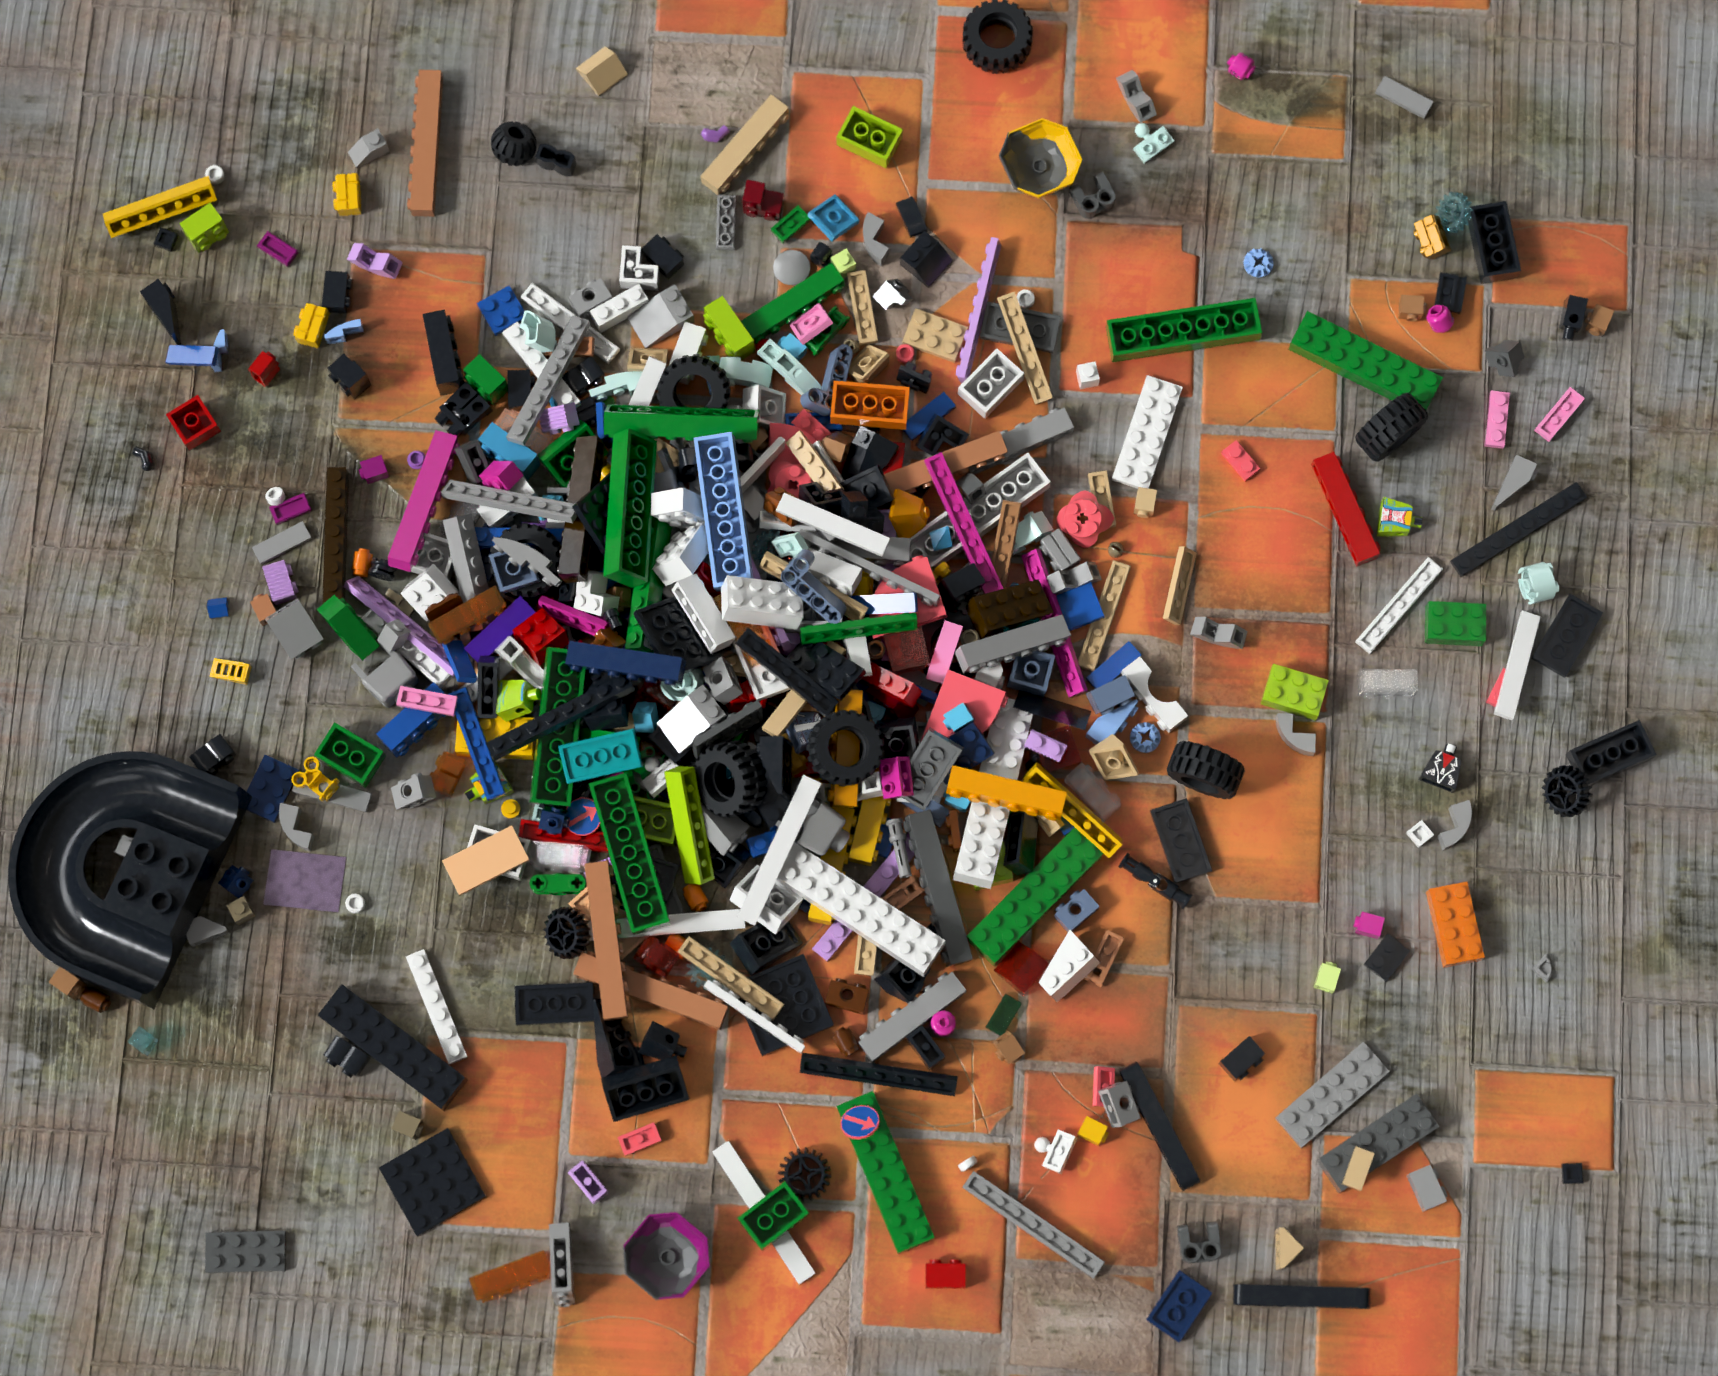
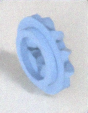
[1243,248,1274,277]
[1130,722,1161,753]

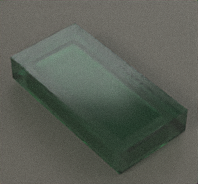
[985,994,1022,1036]

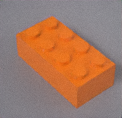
[830,381,910,430]
[1426,882,1485,968]

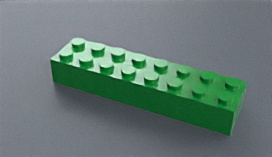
[1106,298,1262,362]
[1288,311,1443,410]
[604,404,760,443]
[603,428,657,588]
[530,647,585,806]
[589,773,671,935]
[967,827,1103,966]
[837,1091,935,1254]

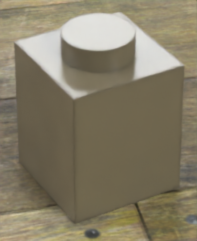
[226,896,256,926]
[391,1111,424,1140]

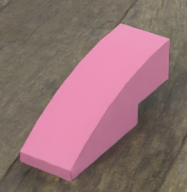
[926,620,963,684]

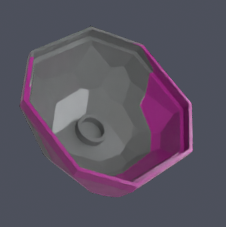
[623,1212,710,1300]

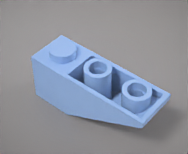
[1085,699,1139,744]

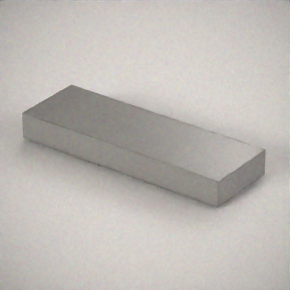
[1375,76,1434,119]
[252,521,312,565]

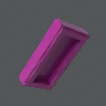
[257,231,299,267]
[269,493,312,525]

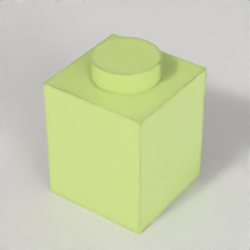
[830,248,856,278]
[1313,962,1341,994]

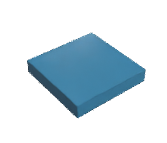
[807,194,860,242]

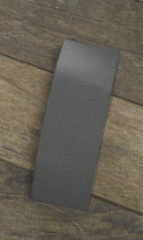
[955,472,986,504]

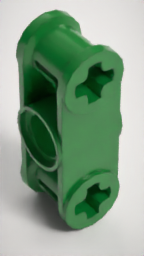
[804,306,850,357]
[529,873,587,895]

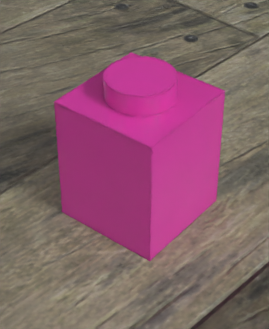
[1353,912,1385,939]

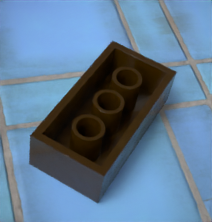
[965,579,1054,640]

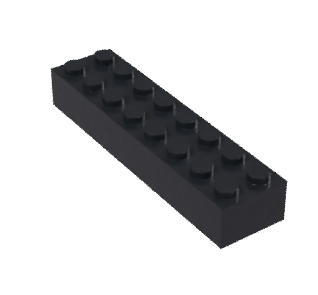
[318,984,467,1111]

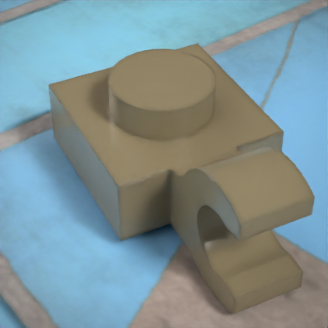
[385,589,415,618]

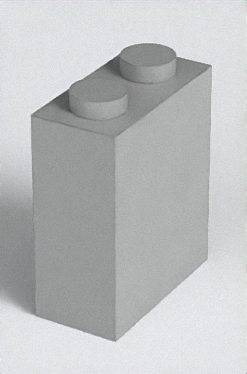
[265,598,323,659]

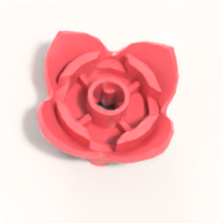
[767,461,814,499]
[1056,490,1114,548]

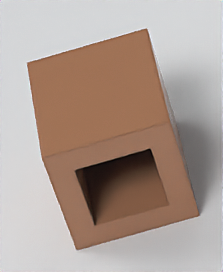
[250,594,276,626]

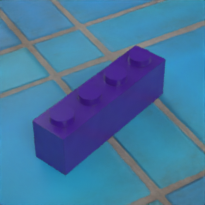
[464,596,536,663]

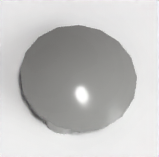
[773,250,810,286]

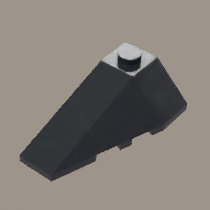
[841,426,900,481]
[874,923,937,1003]
[593,999,645,1078]

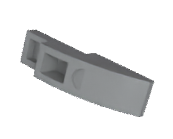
[492,537,563,587]

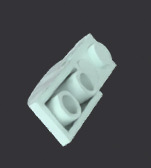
[757,339,822,401]
[589,371,660,402]

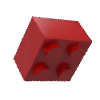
[165,395,221,451]
[512,608,569,666]

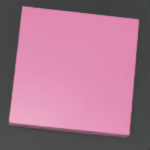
[789,303,833,345]

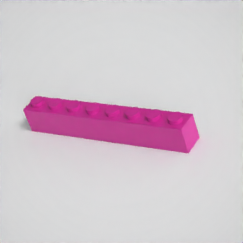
[388,430,460,572]

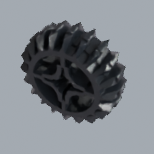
[1541,765,1593,817]
[542,907,592,959]
[778,1148,831,1202]

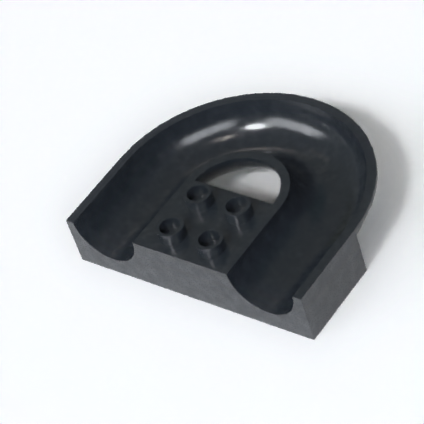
[8,751,252,1009]

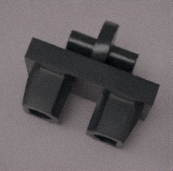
[896,362,932,394]

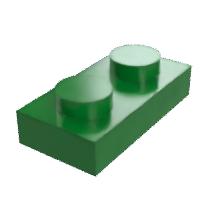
[771,205,811,244]

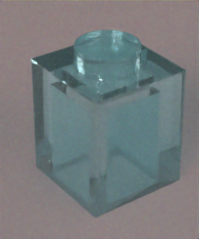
[128,1026,159,1056]

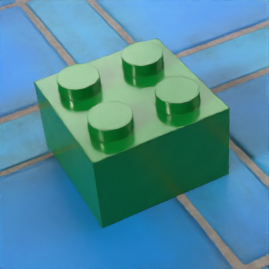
[463,354,508,406]

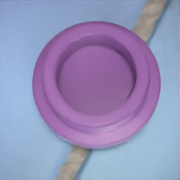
[407,451,426,469]

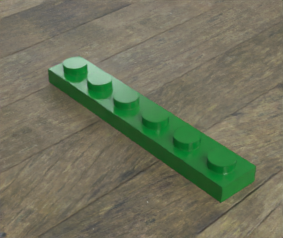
[800,612,917,644]

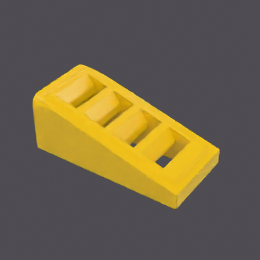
[209,658,252,685]

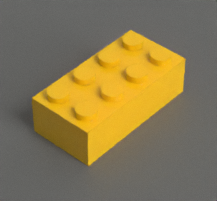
[455,715,535,760]

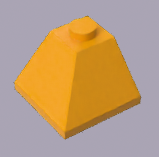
[889,489,930,538]

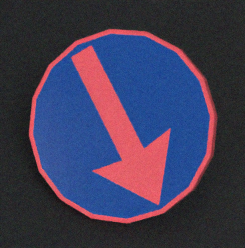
[566,797,600,836]
[840,1105,880,1139]

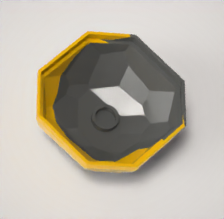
[999,118,1082,199]

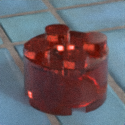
[633,935,680,979]

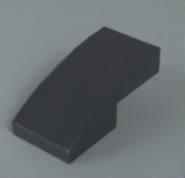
[896,196,928,238]

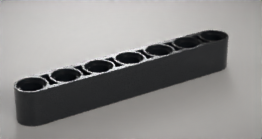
[1119,1061,1200,1191]
[1233,1284,1371,1309]

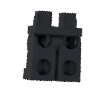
[434,382,493,437]

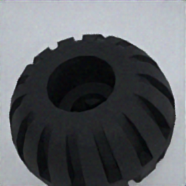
[491,121,537,166]

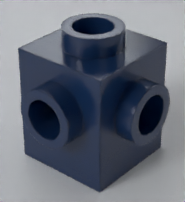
[538,805,570,835]
[218,865,254,899]

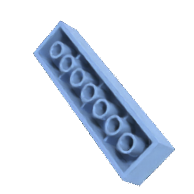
[694,432,754,592]

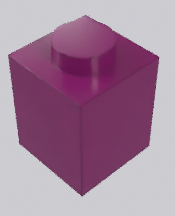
[358,455,389,484]

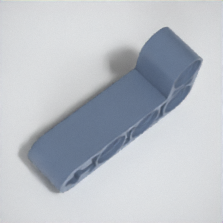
[800,344,853,416]
[781,549,847,624]

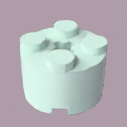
[1518,562,1559,605]
[660,668,705,701]

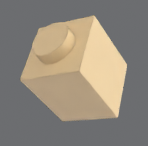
[1133,487,1157,518]

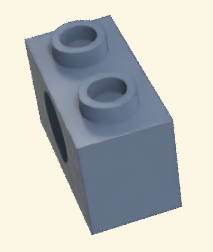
[1054,889,1099,932]

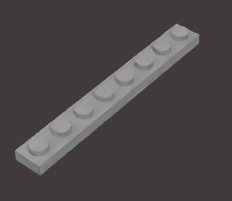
[506,315,591,446]
[441,480,578,523]
[800,529,940,606]
[962,1171,1104,1279]

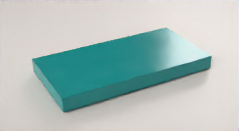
[558,728,643,784]

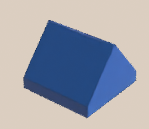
[207,597,229,619]

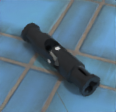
[1118,853,1193,910]

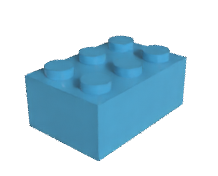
[478,422,541,482]

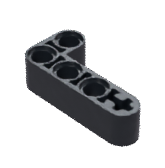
[677,443,754,482]

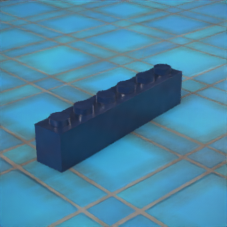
[565,641,686,686]

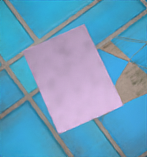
[263,849,346,912]

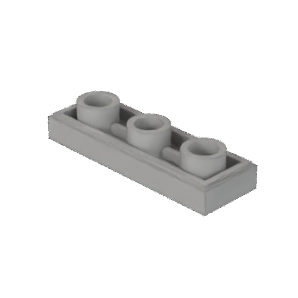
[716,195,736,251]

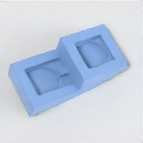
[324,319,364,344]
[211,329,229,372]

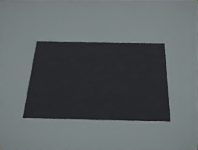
[1013,691,1091,730]

